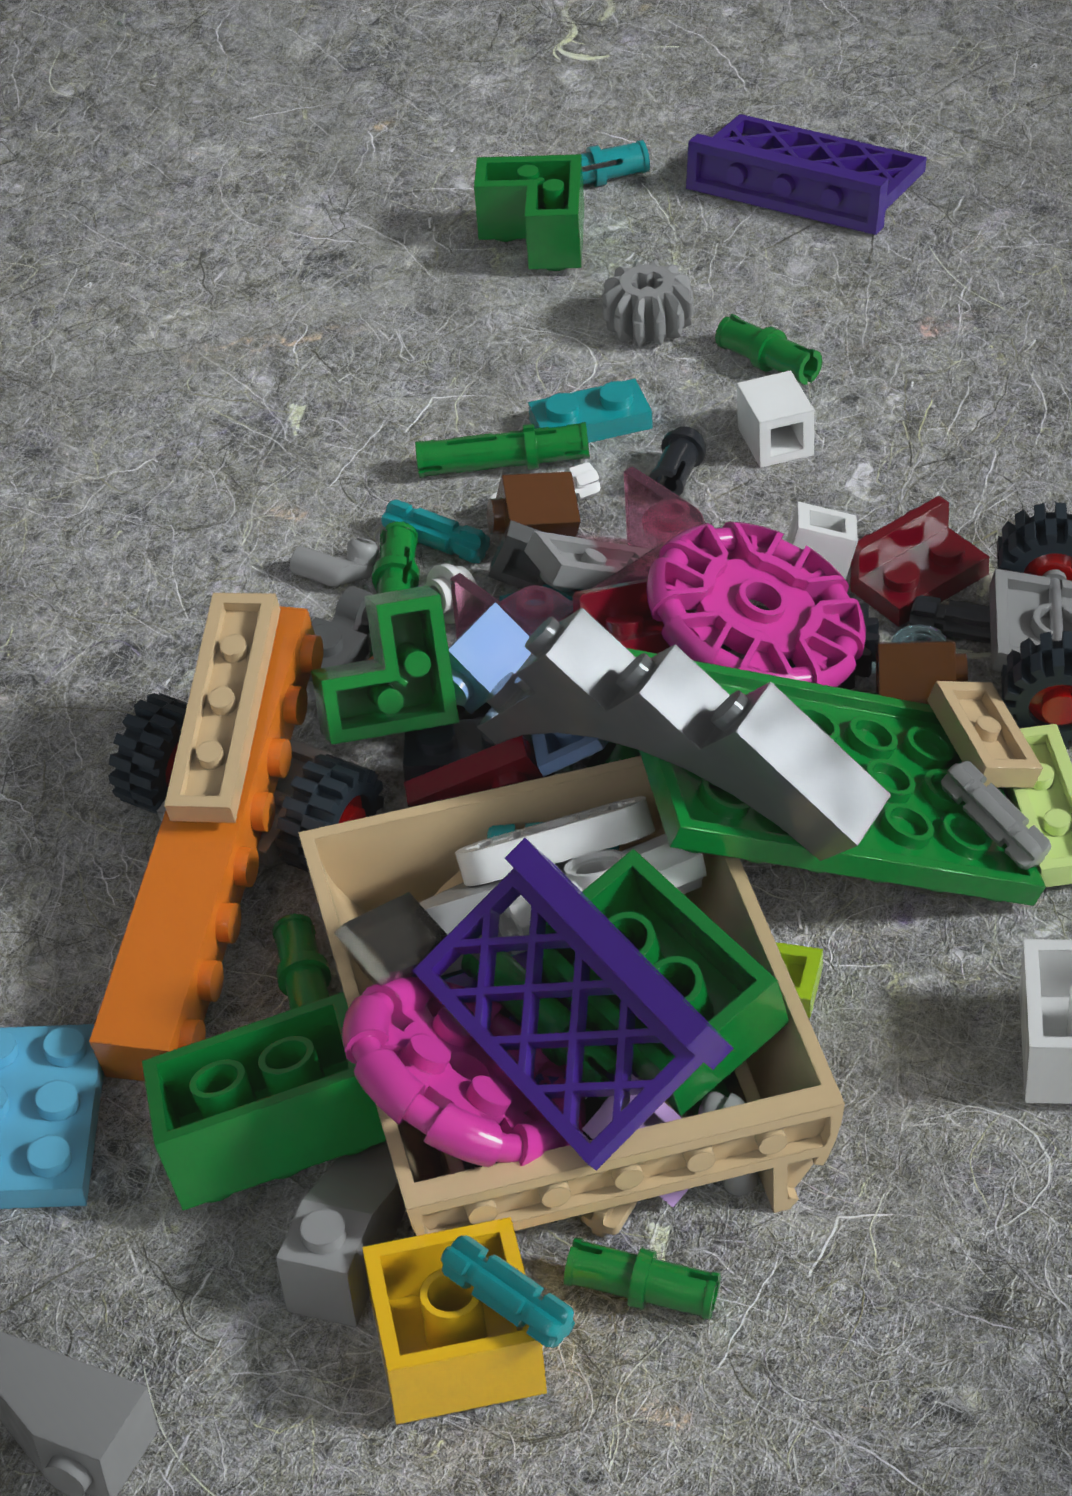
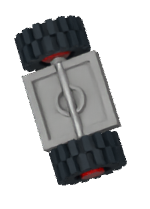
[989,502,1072,750]
[108,693,384,873]

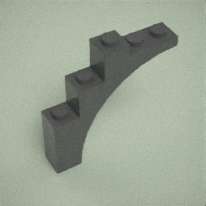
[477,608,891,861]

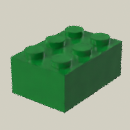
[542,849,789,1116]
[142,992,386,1211]

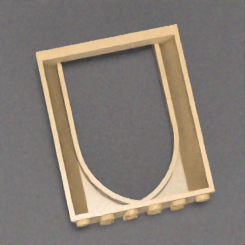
[298,756,845,1236]

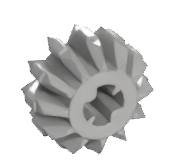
[602,260,694,346]

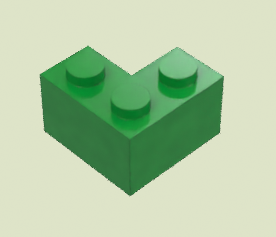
[474,154,585,271]
[311,586,459,745]

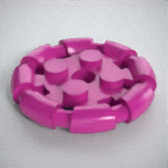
[647,521,866,687]
[342,977,587,1168]

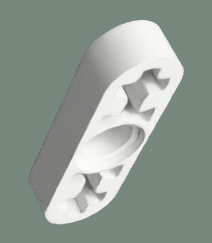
[455,796,655,886]

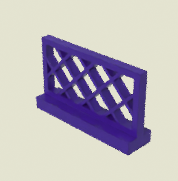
[686,114,927,235]
[412,838,734,1171]

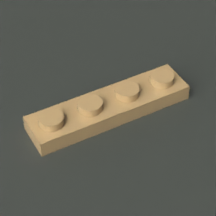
[164,593,281,823]

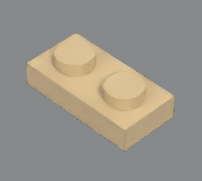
[927,681,1043,788]

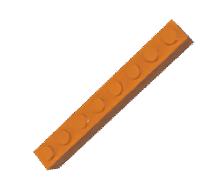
[89,606,324,1082]

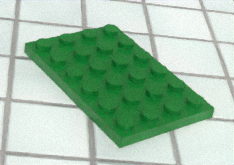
[626,648,1046,906]

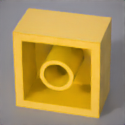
[362,1217,547,1425]

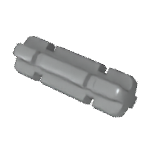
[941,761,1051,870]

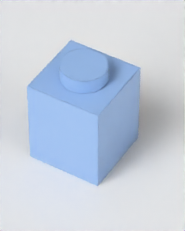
[448,602,531,714]

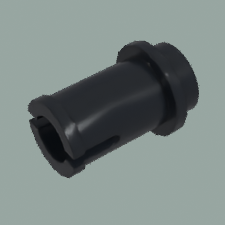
[648,426,706,499]

